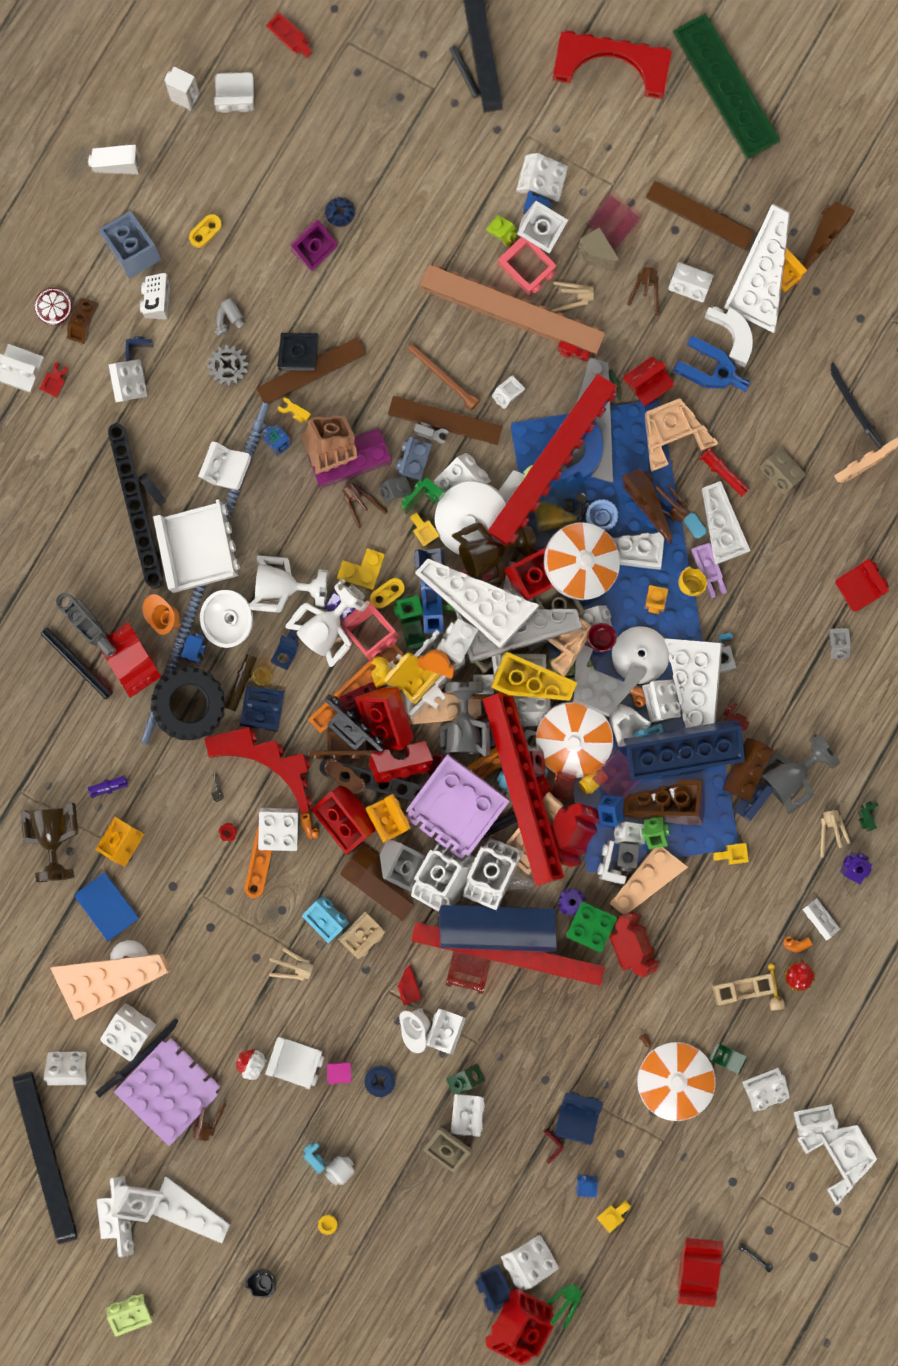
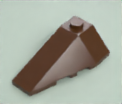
[803,202,855,270]
[623,780,705,825]
[340,844,414,921]

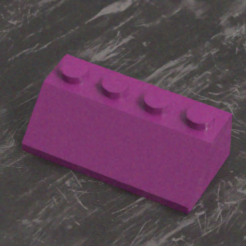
[307,428,391,489]

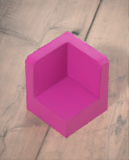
[327,1062,351,1084]

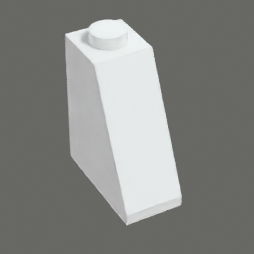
[89,145,140,174]

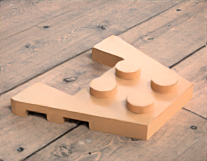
[644,398,718,472]
[834,437,898,483]
[548,617,592,677]

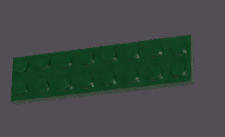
[672,13,780,160]

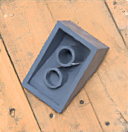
[98,211,161,278]

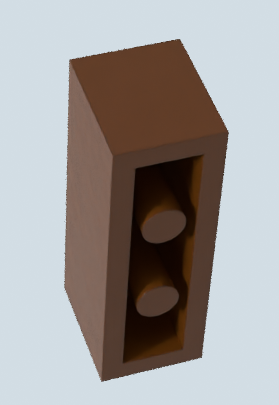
[722,738,774,801]

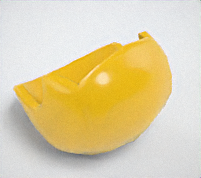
[678,566,707,596]
[371,656,392,688]

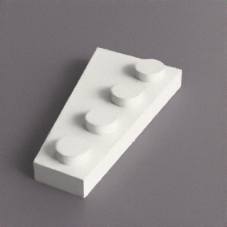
[702,481,750,565]

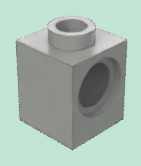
[720,644,736,674]

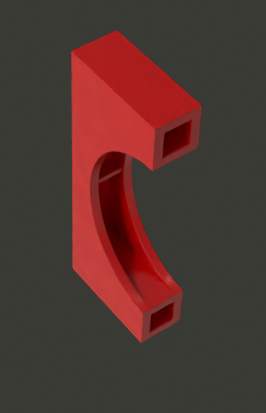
[552,30,672,100]

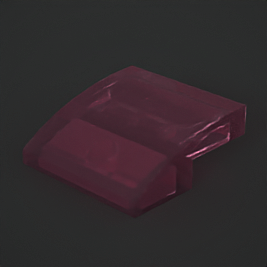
[586,195,640,248]
[592,750,642,800]

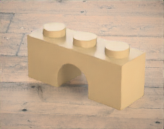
[712,974,776,1005]

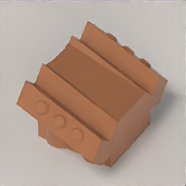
[301,415,357,474]

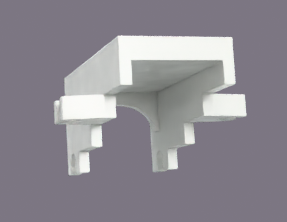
[386,630,465,719]

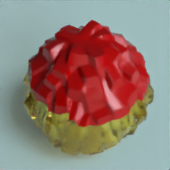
[784,960,816,992]

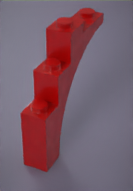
[204,727,312,814]

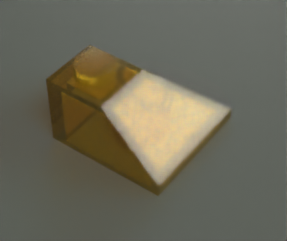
[534,501,577,532]

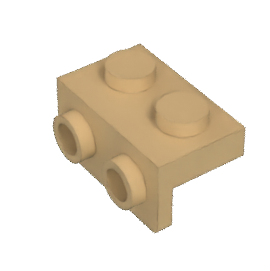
[338,912,385,959]

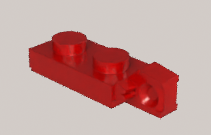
[266,12,312,59]

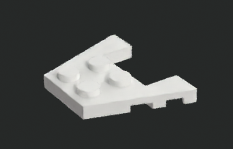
[797,1125,877,1205]

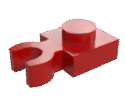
[557,340,590,362]
[39,362,68,398]

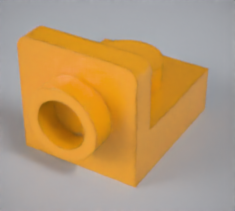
[644,585,668,614]

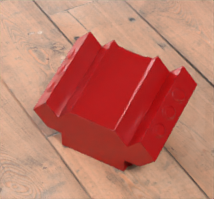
[100,622,161,698]
[551,803,600,868]
[609,911,660,978]
[677,1237,723,1307]
[485,1289,554,1365]

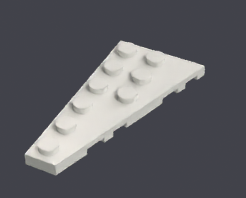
[724,204,791,333]
[415,559,540,649]
[665,639,722,728]

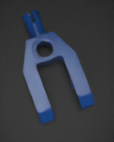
[673,336,751,392]

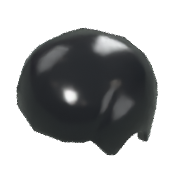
[245,1268,277,1298]

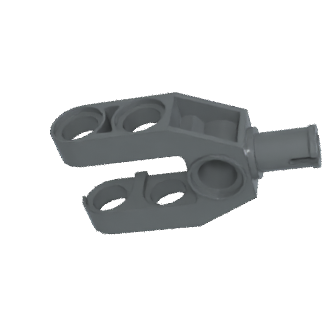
[56,593,116,657]

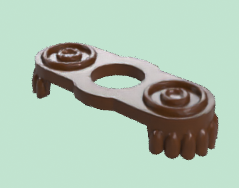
[324,759,365,794]

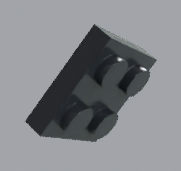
[277,333,319,371]

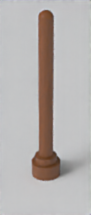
[408,344,481,411]

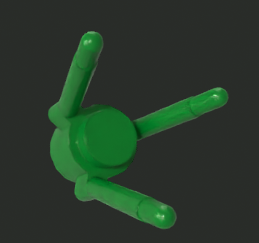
[546,1283,583,1329]

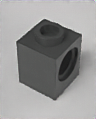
[616,843,639,872]

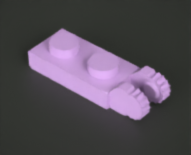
[691,542,727,599]

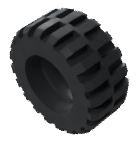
[150,667,226,740]

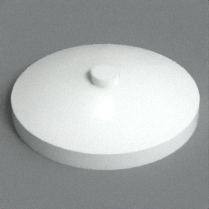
[435,481,507,555]

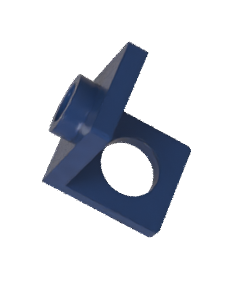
[125,336,153,361]

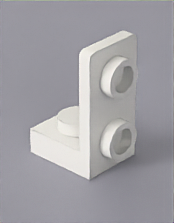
[597,841,626,884]

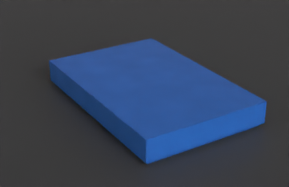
[73,872,140,942]

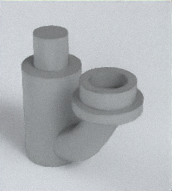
[214,298,245,337]

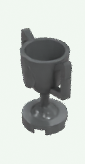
[440,682,490,756]
[761,733,840,814]

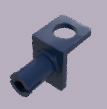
[271,629,299,670]

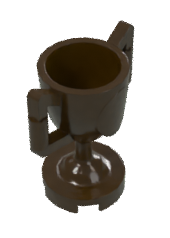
[452,523,537,586]
[20,802,78,882]

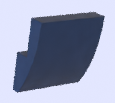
[240,685,284,732]

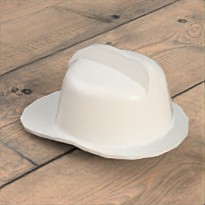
[399,1008,430,1053]

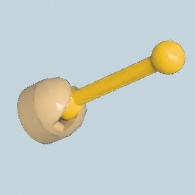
[768,964,786,1011]

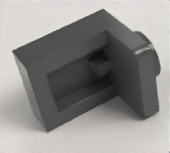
[379,476,412,504]

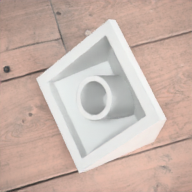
[517,201,568,253]
[112,1186,163,1222]

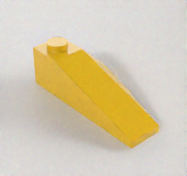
[491,652,577,701]

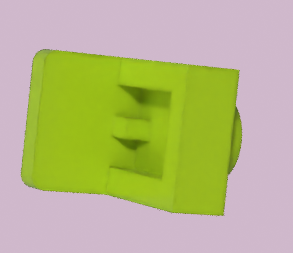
[486,215,519,247]

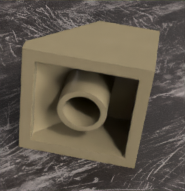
[577,228,619,271]

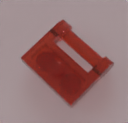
[445,951,491,994]

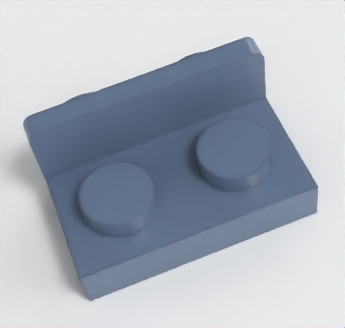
[396,436,432,481]

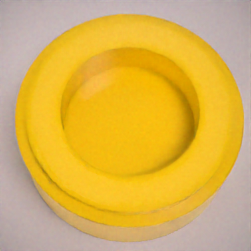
[318,1214,338,1235]

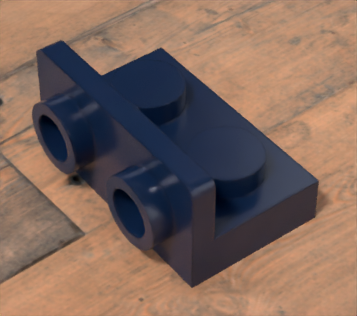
[734,782,774,822]

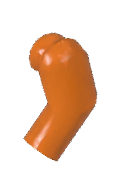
[629,686,646,708]
[300,813,319,840]
[783,936,813,953]

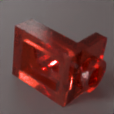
[723,702,750,731]
[552,771,576,800]

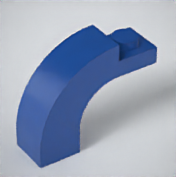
[560,421,604,484]
[420,566,444,633]

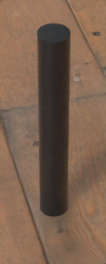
[449,46,480,99]

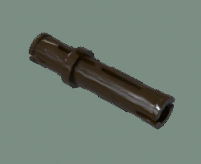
[225,654,257,712]

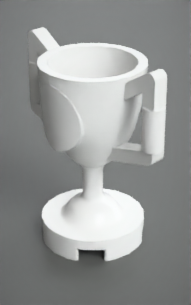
[249,556,328,613]
[286,579,370,667]

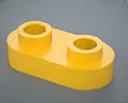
[189,214,222,248]
[370,578,405,609]

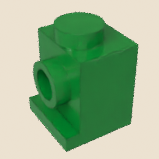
[394,595,423,621]

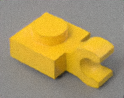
[278,398,312,424]
[410,512,439,547]
[713,843,749,865]
[597,1200,631,1233]

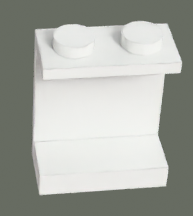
[265,1037,325,1089]

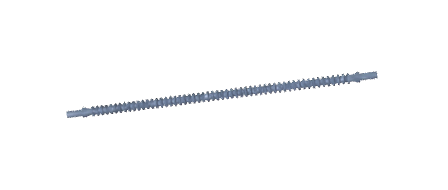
[141,403,270,745]

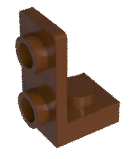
[67,298,98,344]

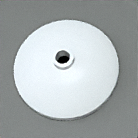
[200,590,253,648]
[612,626,669,684]

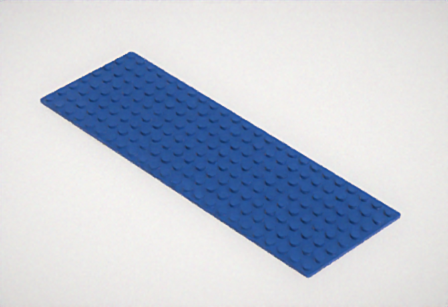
[511,399,739,873]

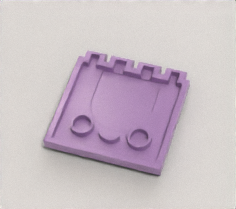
[406,754,510,859]
[114,1038,221,1146]

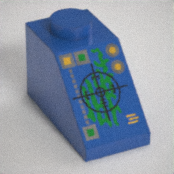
[262,424,292,456]

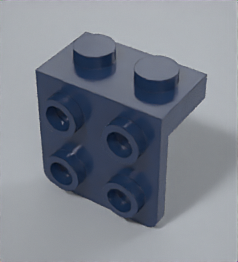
[555,1092,603,1145]
[475,1264,511,1314]

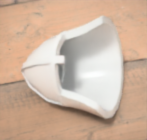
[609,704,651,747]

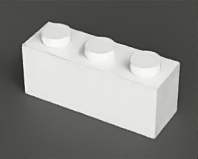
[165,67,199,110]

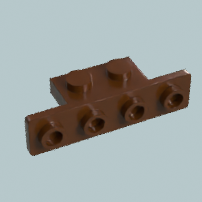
[308,731,384,759]

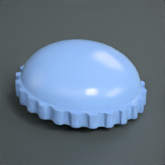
[586,499,618,531]

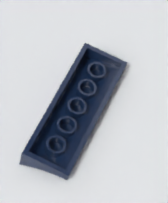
[624,719,745,781]
[438,905,557,952]

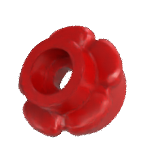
[219,823,238,842]

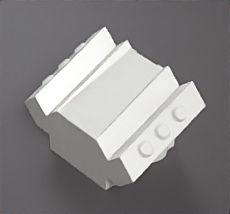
[463,838,524,910]
[411,843,476,911]

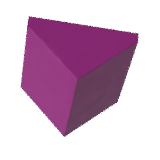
[290,219,339,271]

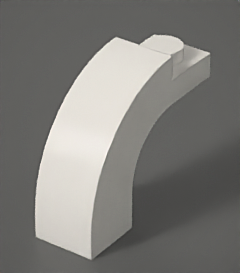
[705,307,753,367]

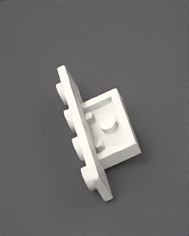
[97,1176,134,1257]

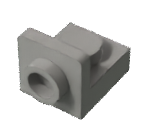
[829,628,851,659]

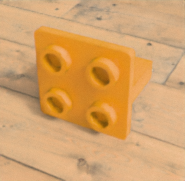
[366,794,410,843]

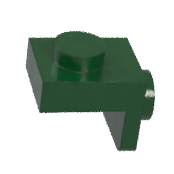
[401,618,425,650]
[858,801,879,832]

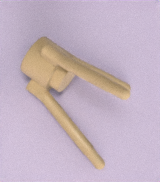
[550,281,594,313]
[820,810,851,858]
[269,948,313,981]

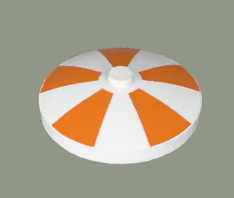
[544,523,620,600]
[536,701,613,778]
[637,1042,715,1121]

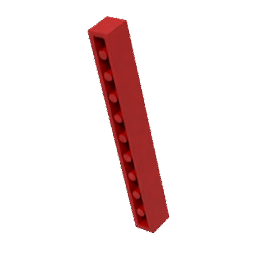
[488,373,617,547]
[483,692,565,886]
[411,922,605,986]

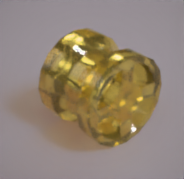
[252,666,272,687]

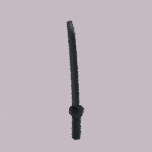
[831,363,885,449]
[95,1018,178,1098]

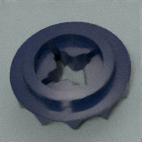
[325,196,355,227]
[364,1066,396,1097]

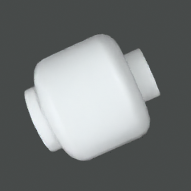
[325,1156,354,1185]

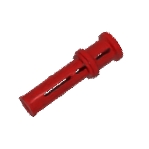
[699,447,750,497]

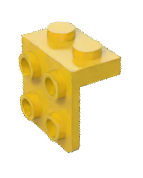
[384,653,441,704]

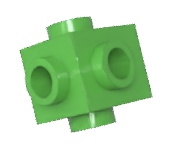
[641,817,671,849]

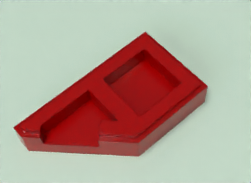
[397,965,422,1005]

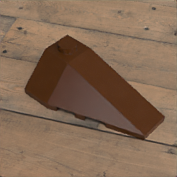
[622,469,673,545]

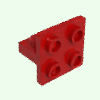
[623,356,675,406]

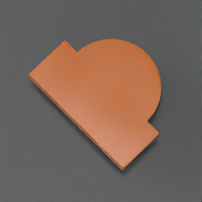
[418,650,455,679]

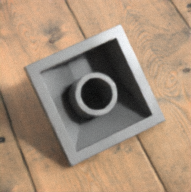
[380,839,426,892]

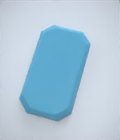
[683,513,707,538]

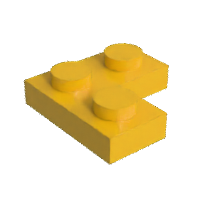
[337,548,385,591]

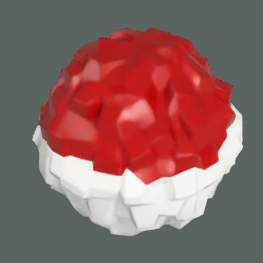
[236,1049,267,1080]

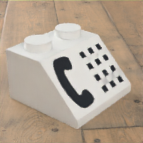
[140,273,170,320]

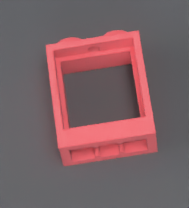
[498,237,557,296]
[340,599,400,662]

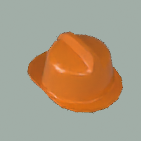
[142,594,180,635]

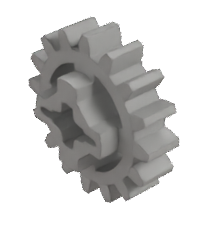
[207,345,249,387]

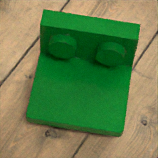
[401,477,444,515]
[566,902,617,953]

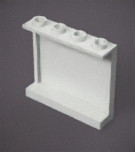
[153,499,240,593]

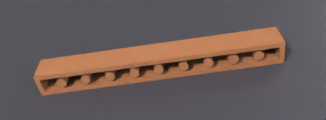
[420,264,605,358]

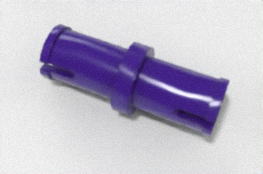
[88,775,128,798]

